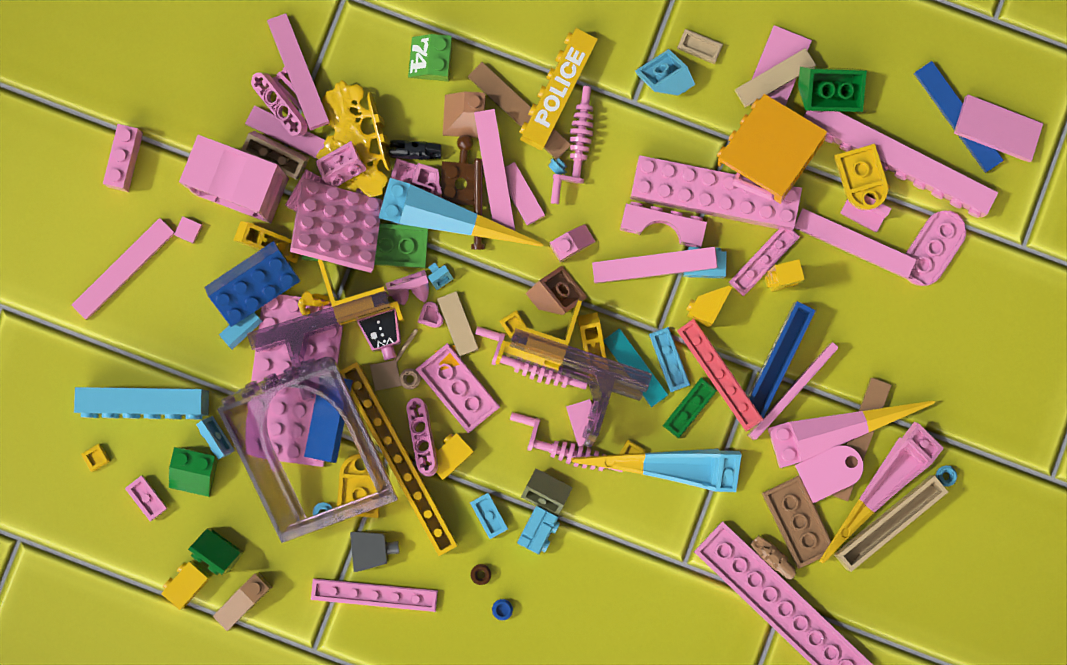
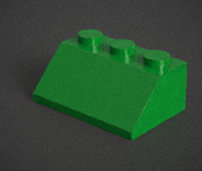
[798,67,867,112]

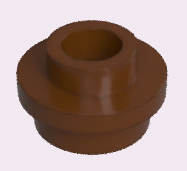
[471,564,491,585]

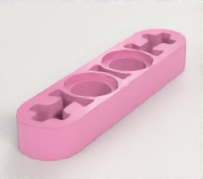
[251,73,308,136]
[407,398,438,476]

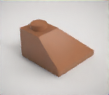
[443,92,486,138]
[525,266,587,315]

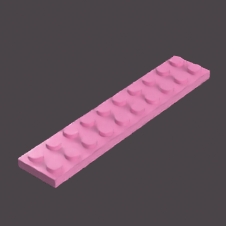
[693,522,873,665]

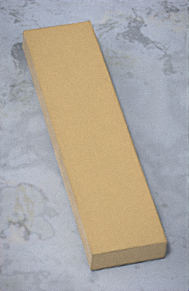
[735,48,816,108]

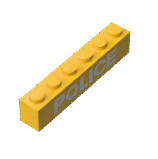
[519,28,598,151]

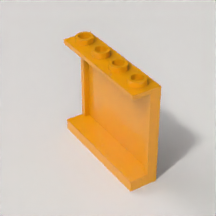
[717,94,827,204]

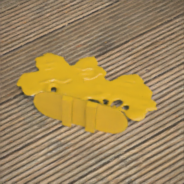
[316,80,391,197]

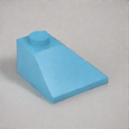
[635,49,695,95]

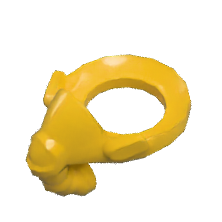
[298,291,331,317]

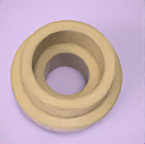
[400,369,420,389]

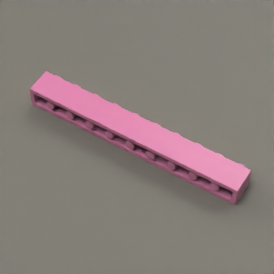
[803,110,998,218]

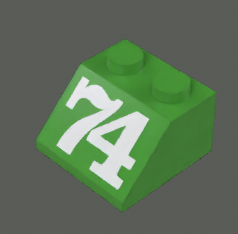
[408,34,453,82]

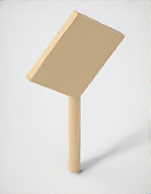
[370,329,418,391]

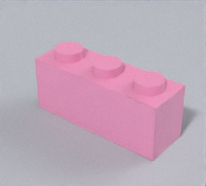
[103,124,143,192]

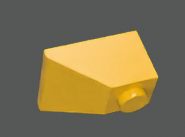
[686,286,732,328]

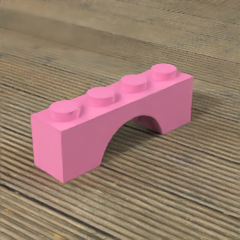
[620,202,707,248]

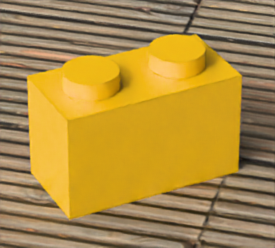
[426,433,474,480]
[161,561,211,610]

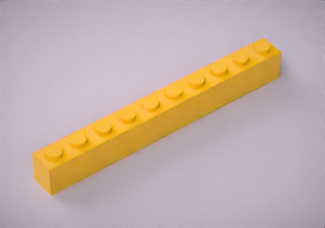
[339,362,458,556]

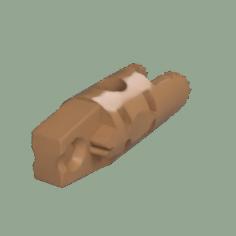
[751,535,796,580]

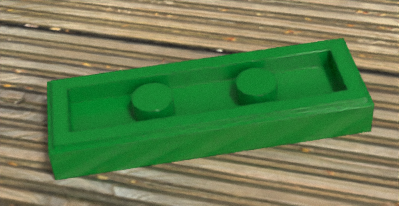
[662,377,717,439]

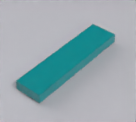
[603,328,668,407]

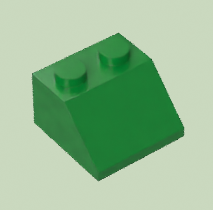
[169,447,218,497]

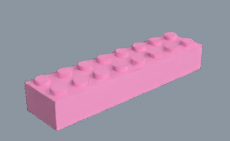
[630,155,802,231]

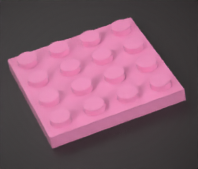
[290,178,383,273]

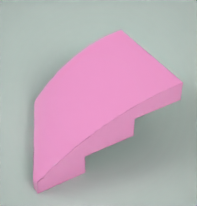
[384,158,442,198]

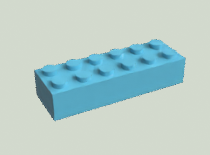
[74,387,209,420]

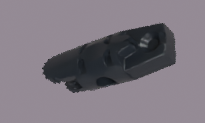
[388,140,442,160]

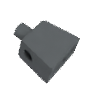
[350,531,400,572]

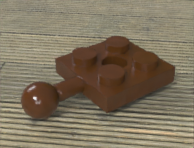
[440,135,483,206]

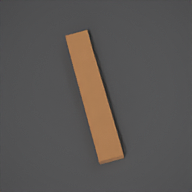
[468,62,571,160]
[832,378,891,501]

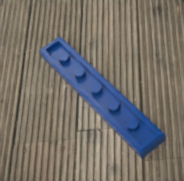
[914,61,1004,173]

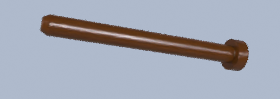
[471,158,485,250]

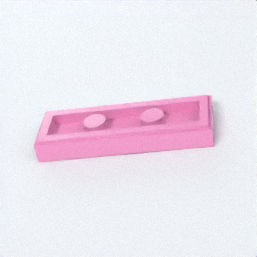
[504,162,545,226]

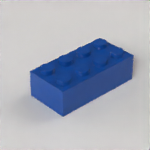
[204,241,300,327]

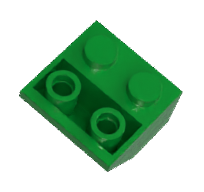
[188,528,244,575]

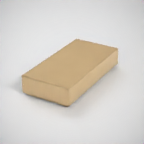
[677,29,723,64]

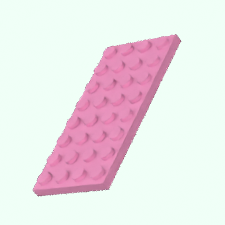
[241,294,343,467]

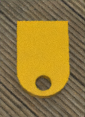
[834,144,888,210]
[336,454,382,518]

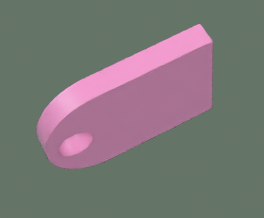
[795,446,863,503]

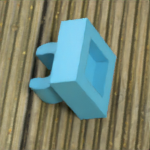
[428,263,454,290]

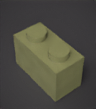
[521,468,573,516]

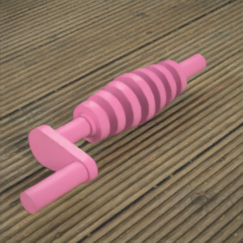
[551,86,593,204]
[475,326,588,390]
[510,412,623,472]

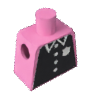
[357,309,401,361]

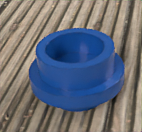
[492,599,513,620]

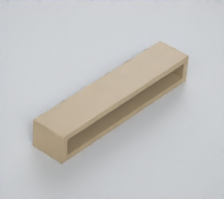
[834,476,948,572]

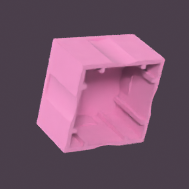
[179,135,289,224]

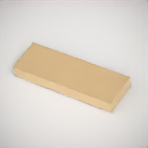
[437,292,479,357]

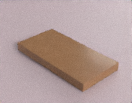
[762,475,832,569]

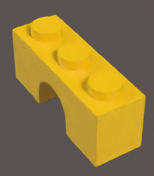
[765,259,805,292]

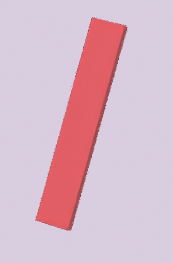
[677,319,764,432]

